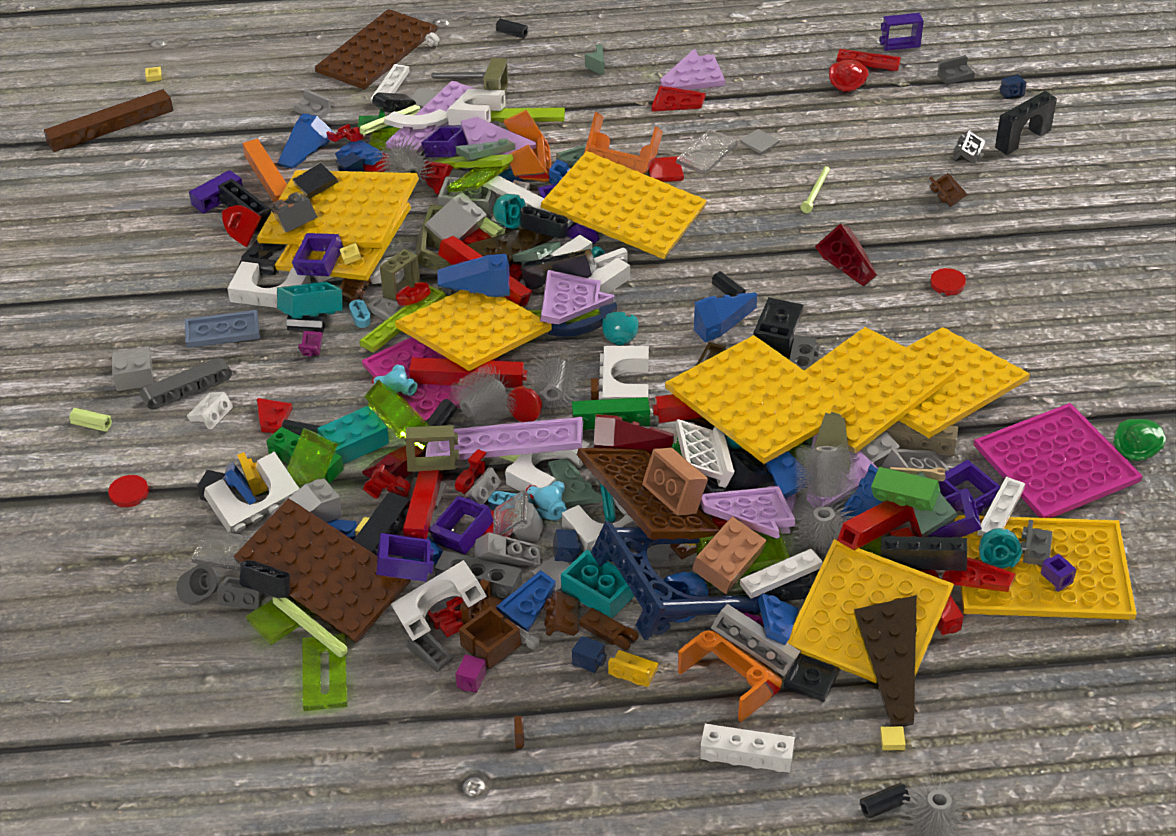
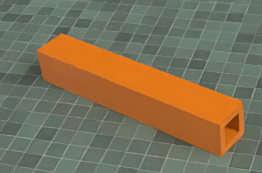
[242,139,287,202]

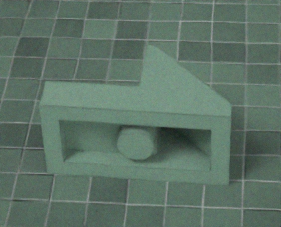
[585,44,604,75]

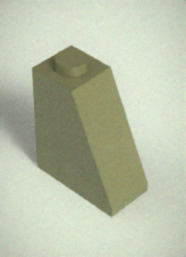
[811,412,851,474]

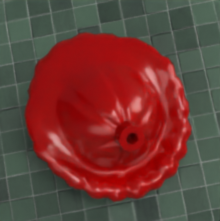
[829,60,869,92]

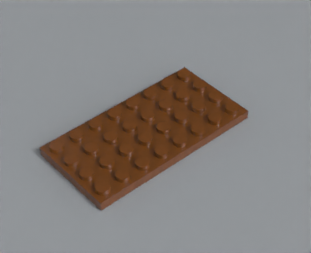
[315,9,437,90]
[576,448,720,540]
[233,498,411,643]

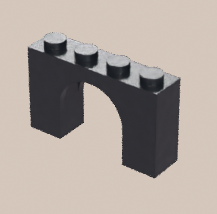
[995,91,1057,155]

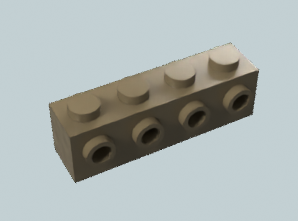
[885,421,958,456]

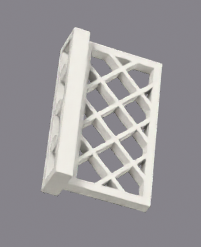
[675,419,734,488]

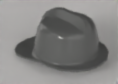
[176,563,223,604]

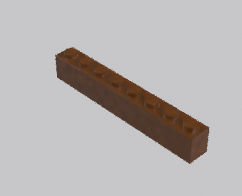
[44,89,174,152]

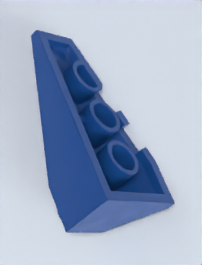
[277,113,334,169]
[437,254,510,297]
[694,292,757,343]

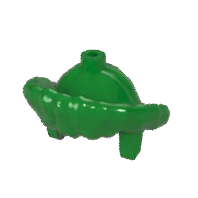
[1113,419,1166,461]

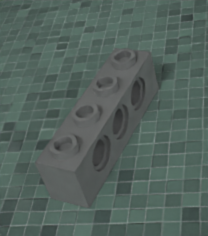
[790,335,819,370]
[435,550,522,599]

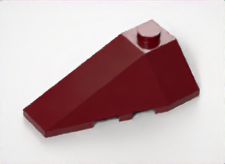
[815,223,877,286]
[594,414,674,454]
[362,442,427,487]

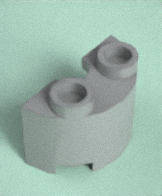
[513,499,543,543]

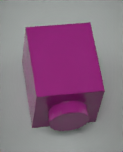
[455,654,487,693]

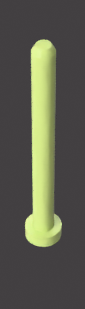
[800,166,830,213]

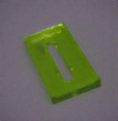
[302,634,348,711]

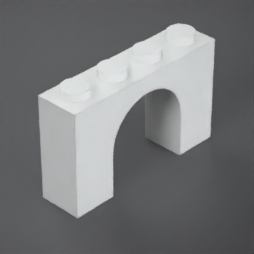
[446,89,506,125]
[550,235,630,294]
[227,262,311,308]
[599,346,649,400]
[505,440,590,494]
[204,452,299,534]
[562,497,638,552]
[391,560,487,641]

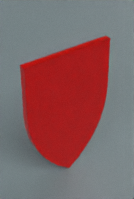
[222,205,262,247]

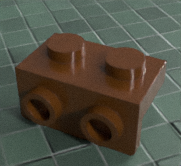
[929,173,967,207]
[339,278,371,303]
[460,579,501,625]
[544,591,578,636]

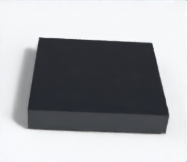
[292,163,338,199]
[783,653,841,702]

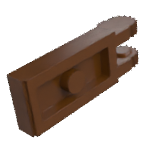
[579,608,639,650]

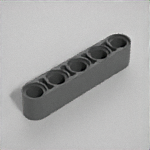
[140,358,232,410]

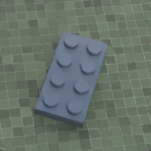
[185,310,260,348]

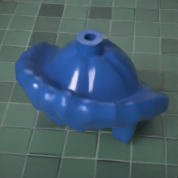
[654,571,709,623]

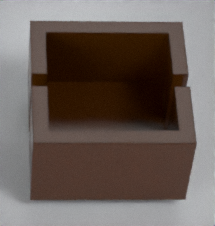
[459,606,521,669]

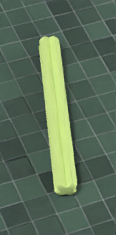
[360,105,420,135]
[272,597,348,657]

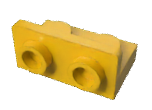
[237,452,268,496]
[608,650,658,687]

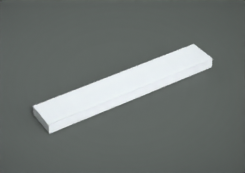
[483,173,574,227]

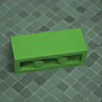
[871,467,940,511]

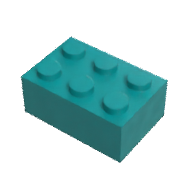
[277,282,342,319]
[317,405,389,465]
[560,549,634,618]

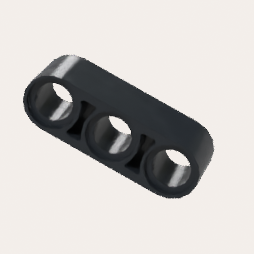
[372,92,417,113]
[519,206,568,239]
[239,560,290,598]

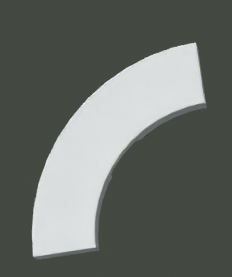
[384,109,449,129]

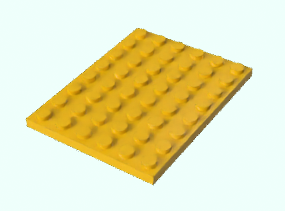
[541,151,707,259]
[257,170,419,248]
[804,327,955,454]
[899,327,1030,438]
[665,335,855,464]
[954,515,1137,620]

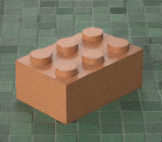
[642,448,708,516]
[692,516,766,594]

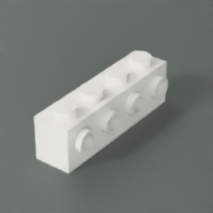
[700,724,795,773]

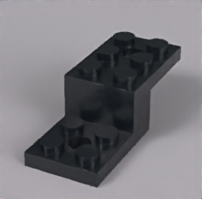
[753,297,804,360]
[703,450,774,494]

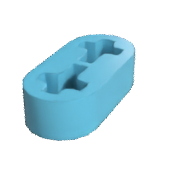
[349,300,371,328]

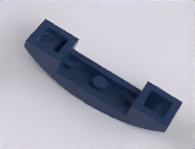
[548,302,617,337]

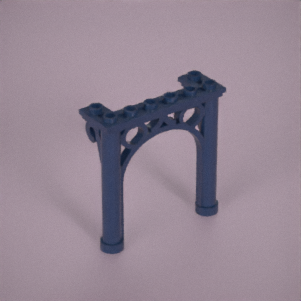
[591,521,761,641]

